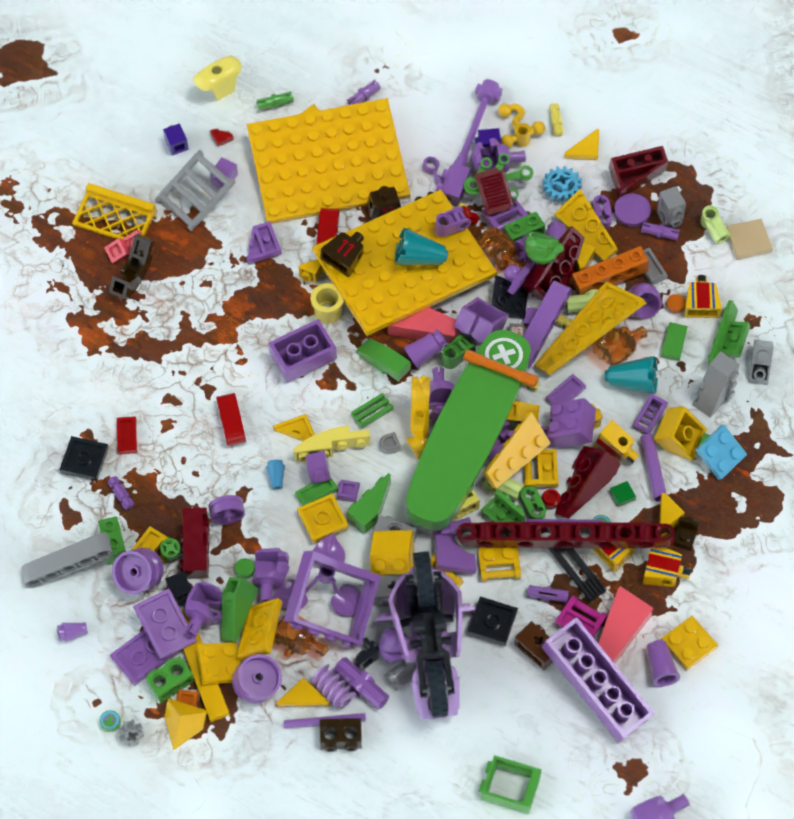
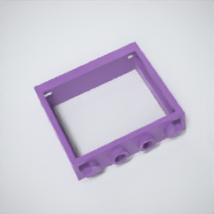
[284,551,381,648]

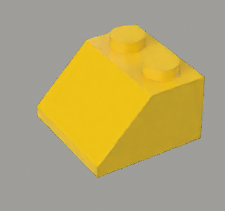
[654,406,707,460]
[370,530,415,575]

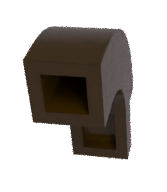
[108,234,154,299]

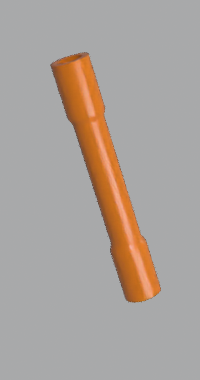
[463,349,539,388]

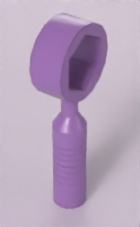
[422,156,443,185]

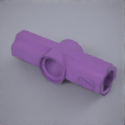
[334,657,390,710]

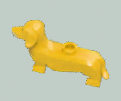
[406,375,430,459]

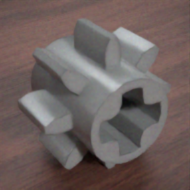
[118,719,144,746]

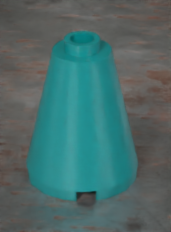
[395,228,448,265]
[605,356,658,394]

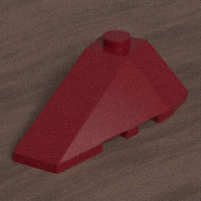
[522,226,585,301]
[555,446,621,519]

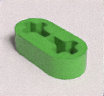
[521,486,546,519]

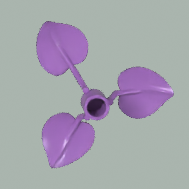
[272,534,361,616]

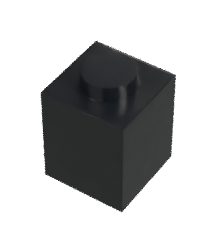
[165,571,192,605]

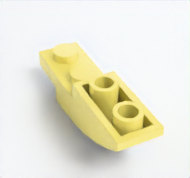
[293,425,371,462]

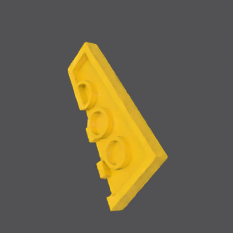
[554,189,618,261]
[483,412,551,489]

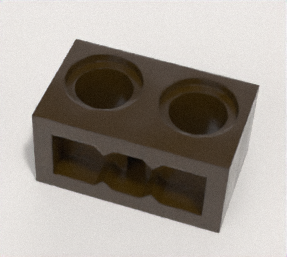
[320,718,362,752]

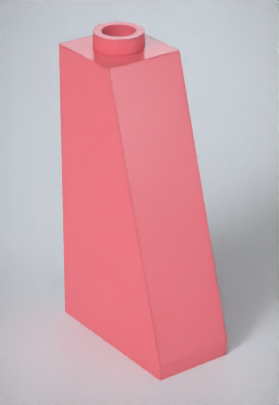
[388,308,460,344]
[598,586,653,664]

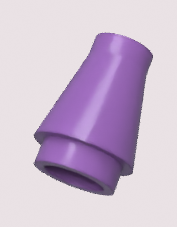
[57,622,88,642]

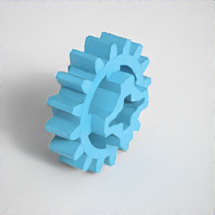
[542,166,582,203]

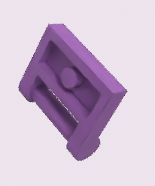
[481,196,528,236]

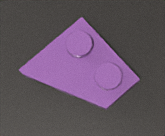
[247,221,282,264]

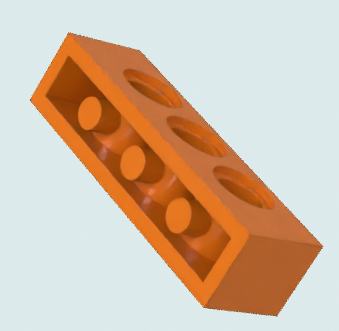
[572,246,649,295]

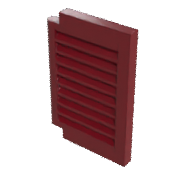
[474,168,514,216]

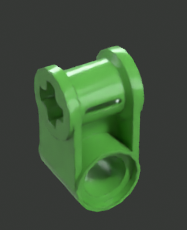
[442,334,476,369]

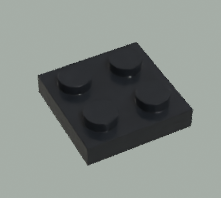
[59,436,109,481]
[467,596,518,646]

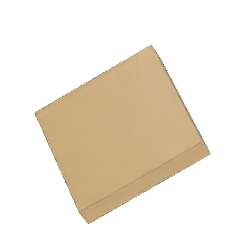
[726,218,773,260]

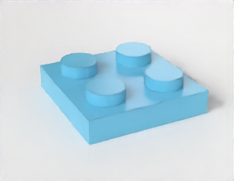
[695,425,747,480]

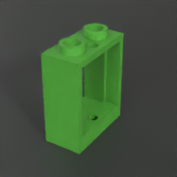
[479,755,542,814]

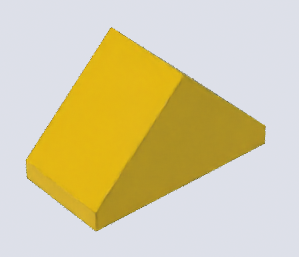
[574,243,595,272]
[659,493,685,537]

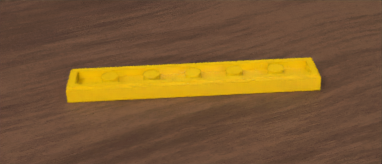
[181,609,230,722]

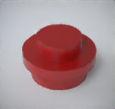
[541,489,561,508]

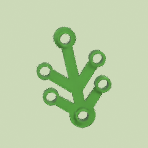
[464,153,533,200]

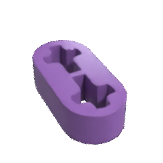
[593,195,612,229]

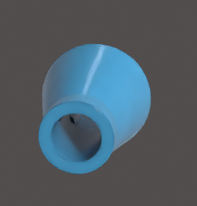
[266,459,285,490]

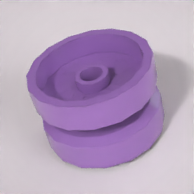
[112,547,164,594]
[232,654,282,704]

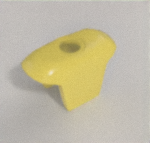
[193,56,242,101]

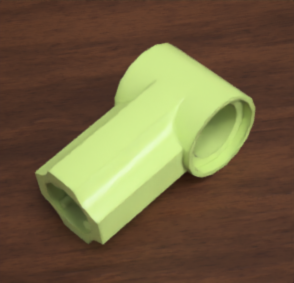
[700,205,730,244]
[566,289,598,313]
[482,478,524,501]

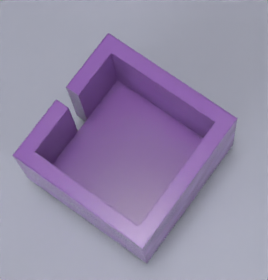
[454,297,509,344]
[547,398,596,448]

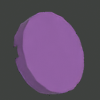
[614,193,651,228]

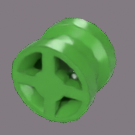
[160,538,180,561]

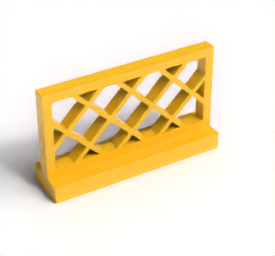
[72,183,158,240]

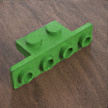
[708,300,750,364]

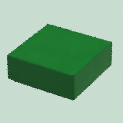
[610,481,636,507]

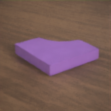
[434,534,477,574]

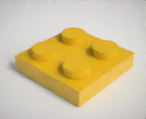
[297,493,349,544]
[661,616,718,671]
[196,642,240,685]

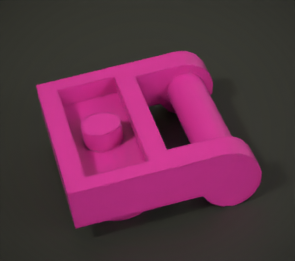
[555,595,608,638]

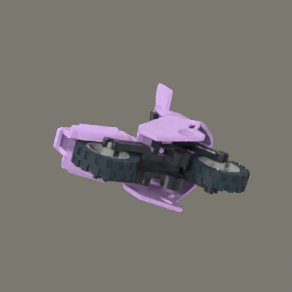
[375,551,475,719]

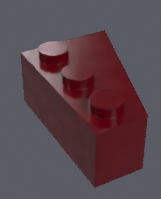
[608,145,668,198]
[180,508,210,579]

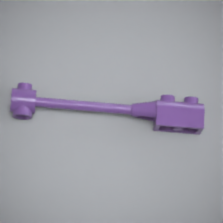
[436,79,503,207]

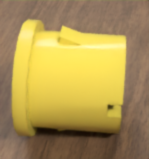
[310,283,344,324]

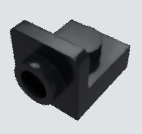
[354,637,379,671]

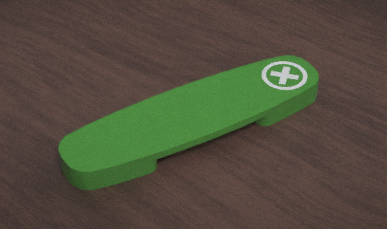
[406,330,531,530]

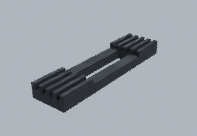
[548,536,606,602]

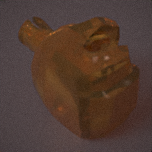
[477,227,526,271]
[592,326,647,366]
[273,615,329,658]

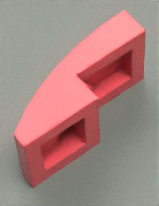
[104,230,142,264]

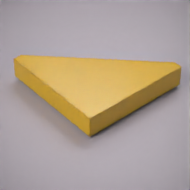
[564,129,599,160]
[273,414,315,441]
[276,678,330,707]

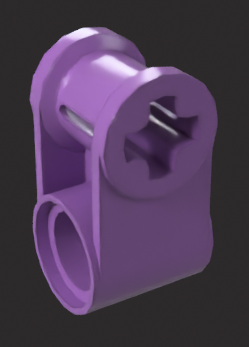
[434,206,471,237]

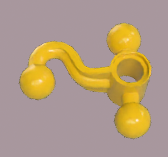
[498,104,545,149]

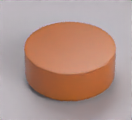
[666,294,686,313]

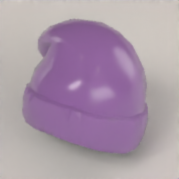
[628,283,662,319]
[379,627,408,663]

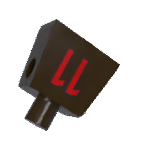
[366,186,401,221]
[320,232,364,277]

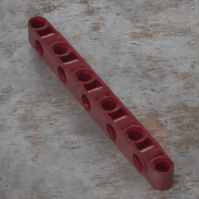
[457,522,675,548]

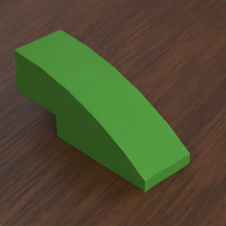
[356,339,411,381]

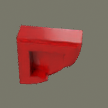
[210,129,234,147]

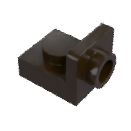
[673,517,700,551]

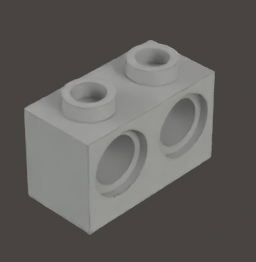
[657,186,686,228]

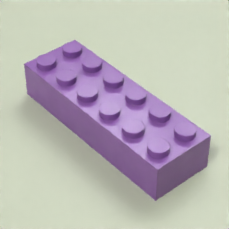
[541,617,655,743]

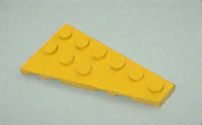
[534,282,646,375]

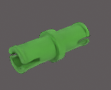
[256,91,294,111]

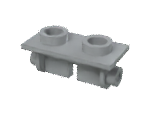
[384,660,417,691]

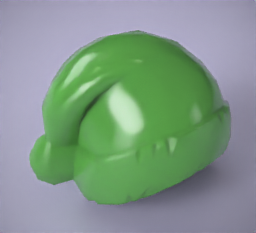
[525,232,564,265]

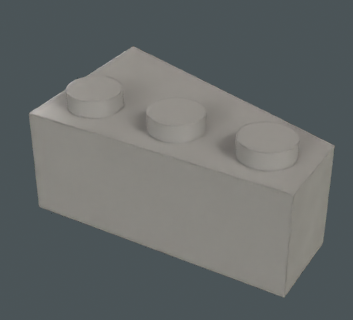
[692,352,740,418]

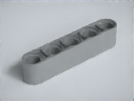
[21,533,113,588]

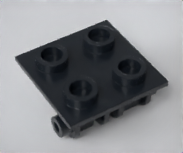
[491,275,528,319]

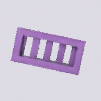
[632,393,668,434]

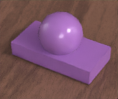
[504,262,534,295]

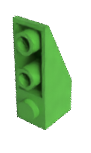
[348,473,391,534]
[221,577,258,642]

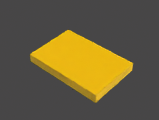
[237,598,283,662]

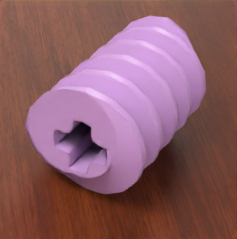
[312,664,356,709]

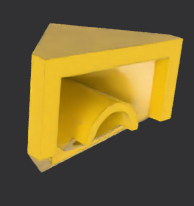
[164,699,207,751]

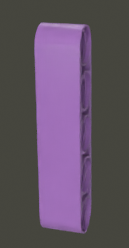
[523,281,572,368]

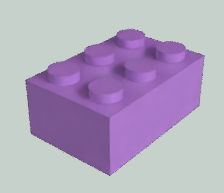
[268,319,337,383]

